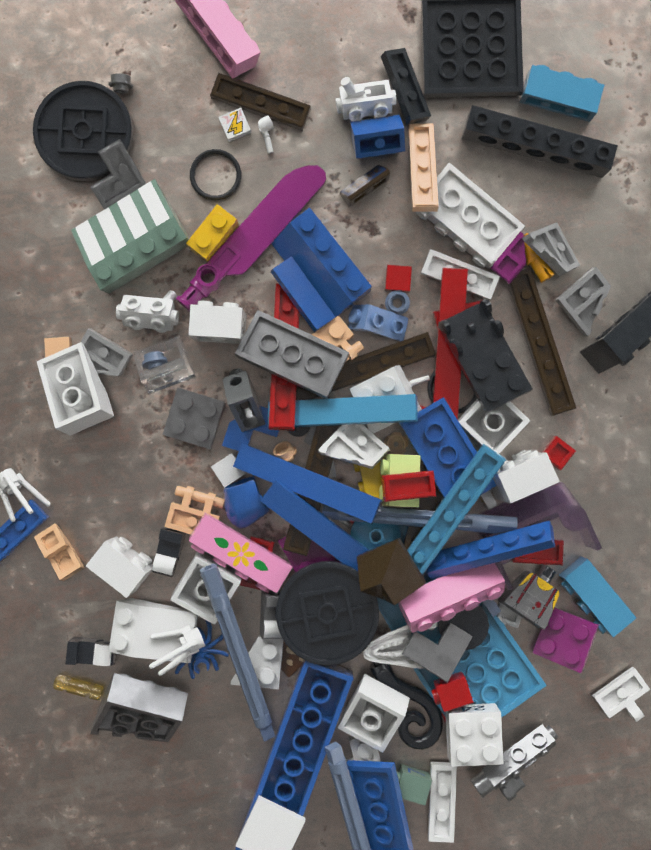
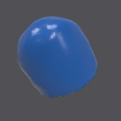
[223,476,270,529]

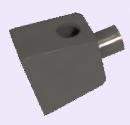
[223,368,265,432]

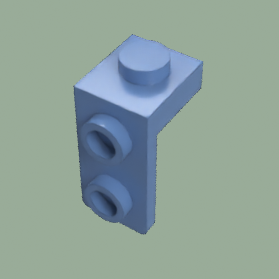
[348,304,408,341]

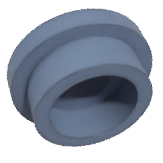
[385,290,410,315]
[142,351,168,372]

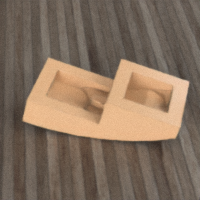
[34,524,85,581]

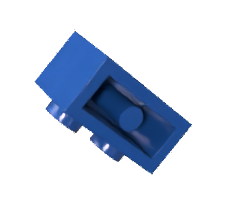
[350,115,405,159]

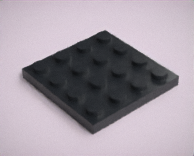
[421,0,524,98]

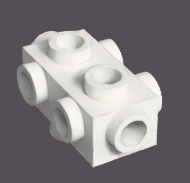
[335,77,397,121]
[116,290,179,333]

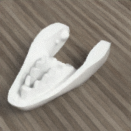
[363,622,438,669]

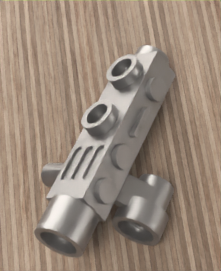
[471,724,558,802]

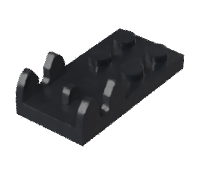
[438,299,533,414]

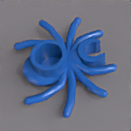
[175,620,229,679]

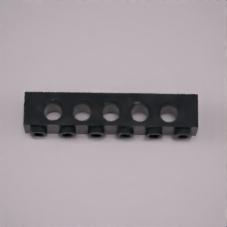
[461,105,618,178]

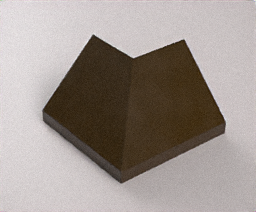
[357,538,426,605]

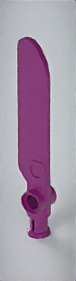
[175,165,326,312]

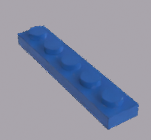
[427,521,555,579]

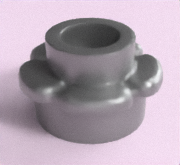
[108,73,133,94]

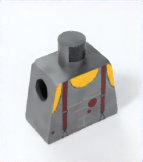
[498,564,560,630]

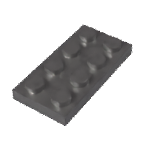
[235,310,349,399]

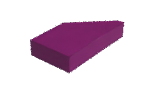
[490,231,526,284]

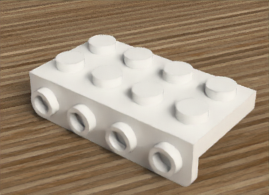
[416,163,525,269]

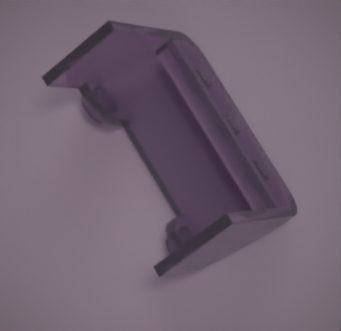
[477,482,602,591]

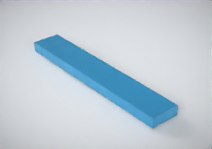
[268,394,418,427]
[407,444,506,575]

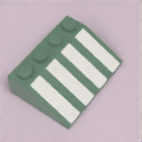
[71,179,190,294]

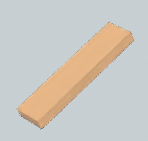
[408,123,439,212]

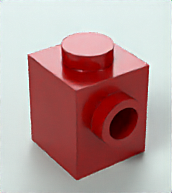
[431,671,474,712]

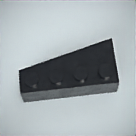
[580,291,651,374]

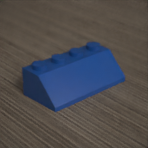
[271,207,372,318]

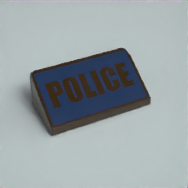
[340,165,390,207]

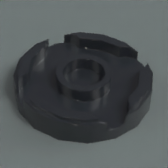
[438,605,489,650]

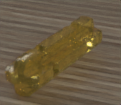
[53,675,104,701]

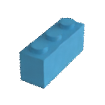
[519,65,605,122]
[559,556,636,638]

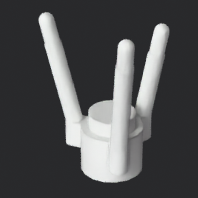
[0,468,51,522]
[149,625,205,676]

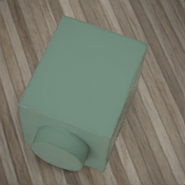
[397,764,432,806]

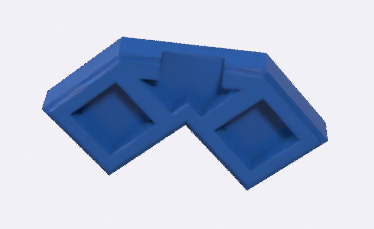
[222,406,280,451]

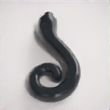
[370,662,443,750]

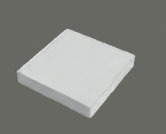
[236,795,305,850]

